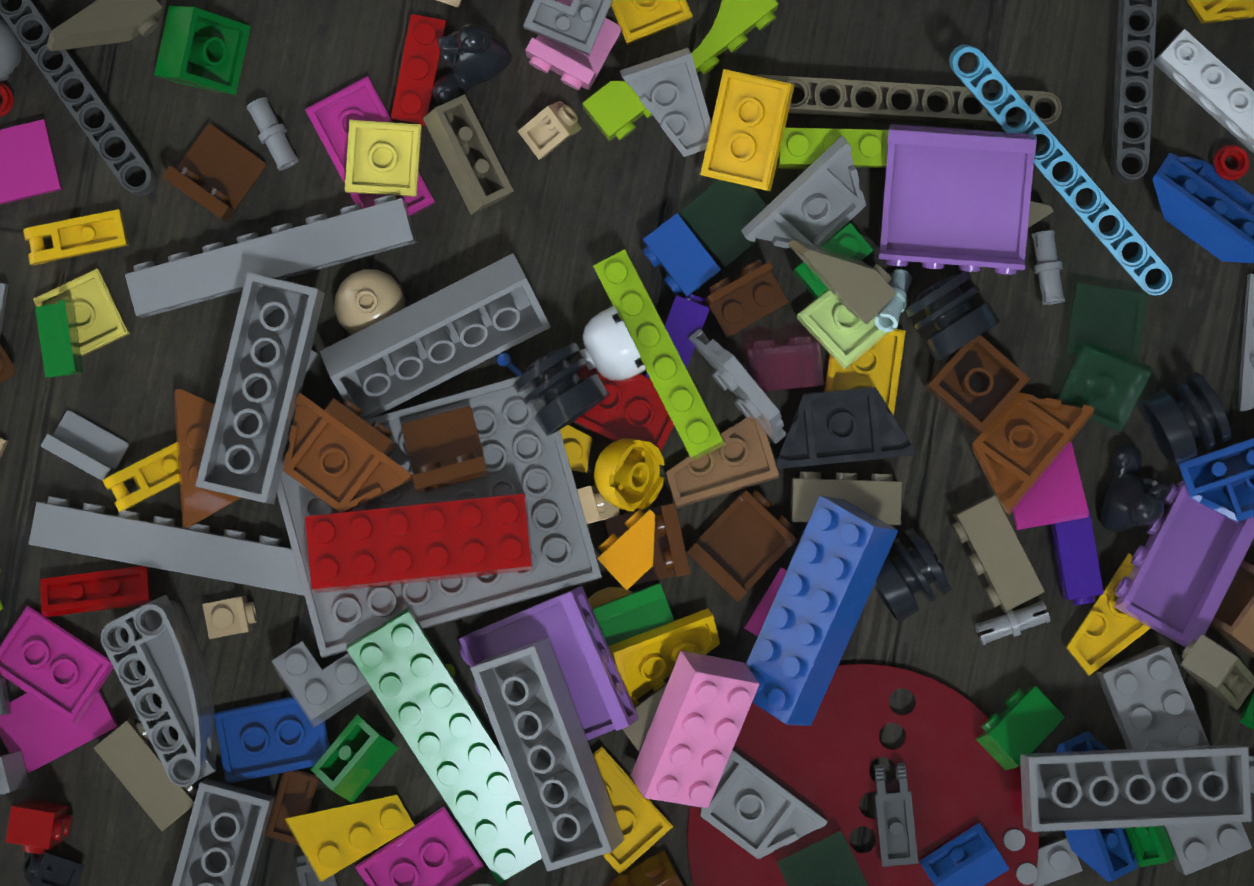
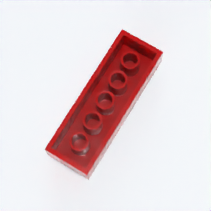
[305,494,534,593]

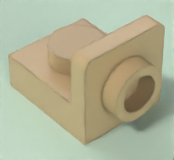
[518,101,581,160]
[577,485,620,524]
[202,595,257,639]

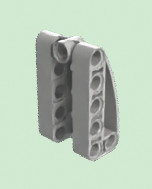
[101,595,217,787]

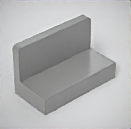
[41,411,130,480]

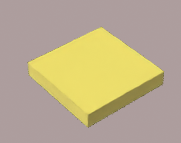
[345,120,422,197]
[33,268,130,357]

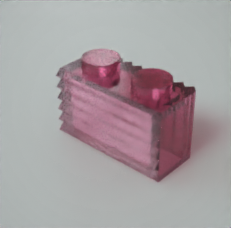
[747,336,824,392]

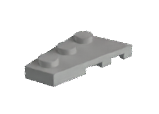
[620,48,711,157]

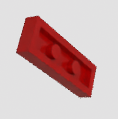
[390,14,447,127]
[40,566,151,617]

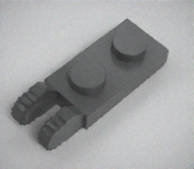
[874,762,918,867]

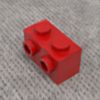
[5,798,73,854]

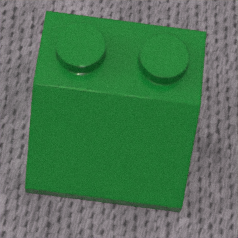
[154,6,251,95]

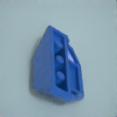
[1152,153,1254,263]
[1178,438,1254,523]
[1056,732,1138,882]

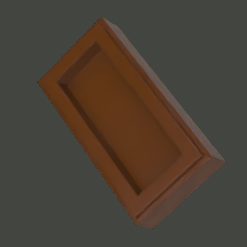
[265,770,319,846]

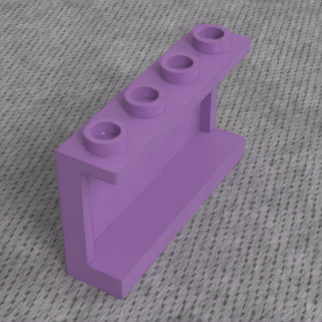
[1114,480,1254,647]

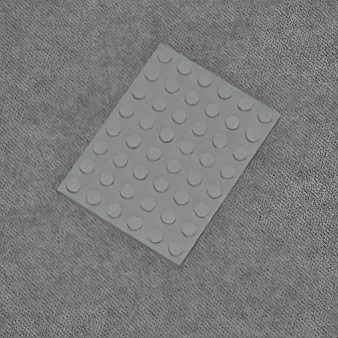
[277,376,602,658]

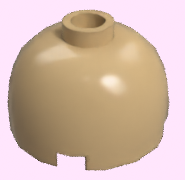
[334,269,406,335]

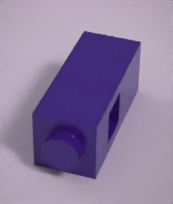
[645,294,710,379]
[1050,509,1104,605]

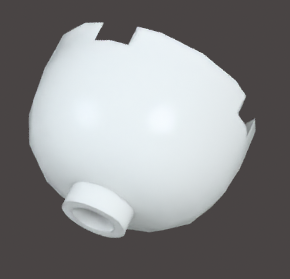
[580,306,646,380]

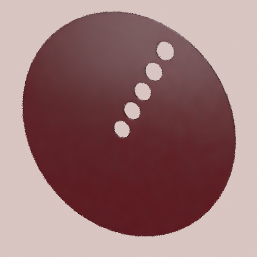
[687,664,1039,886]

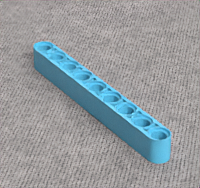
[949,44,1172,295]

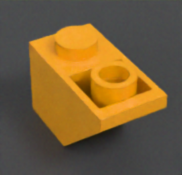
[597,509,655,590]

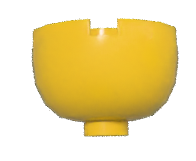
[594,438,664,511]

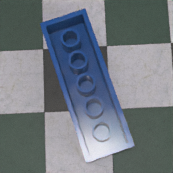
[746,495,898,726]

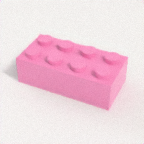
[630,651,760,808]

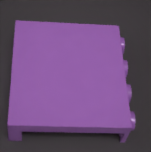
[879,124,1037,275]
[459,586,639,741]

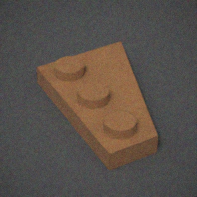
[666,416,779,508]

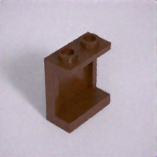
[686,490,797,602]

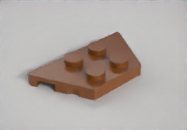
[174,389,242,529]
[972,392,1094,515]
[283,393,412,513]

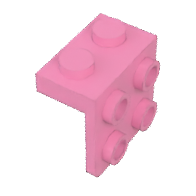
[525,0,621,90]

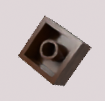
[924,335,1030,434]

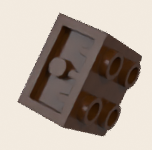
[162,124,267,223]
[705,259,789,338]
[401,406,489,494]
[605,503,691,588]

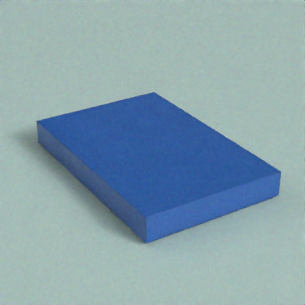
[214,697,330,784]

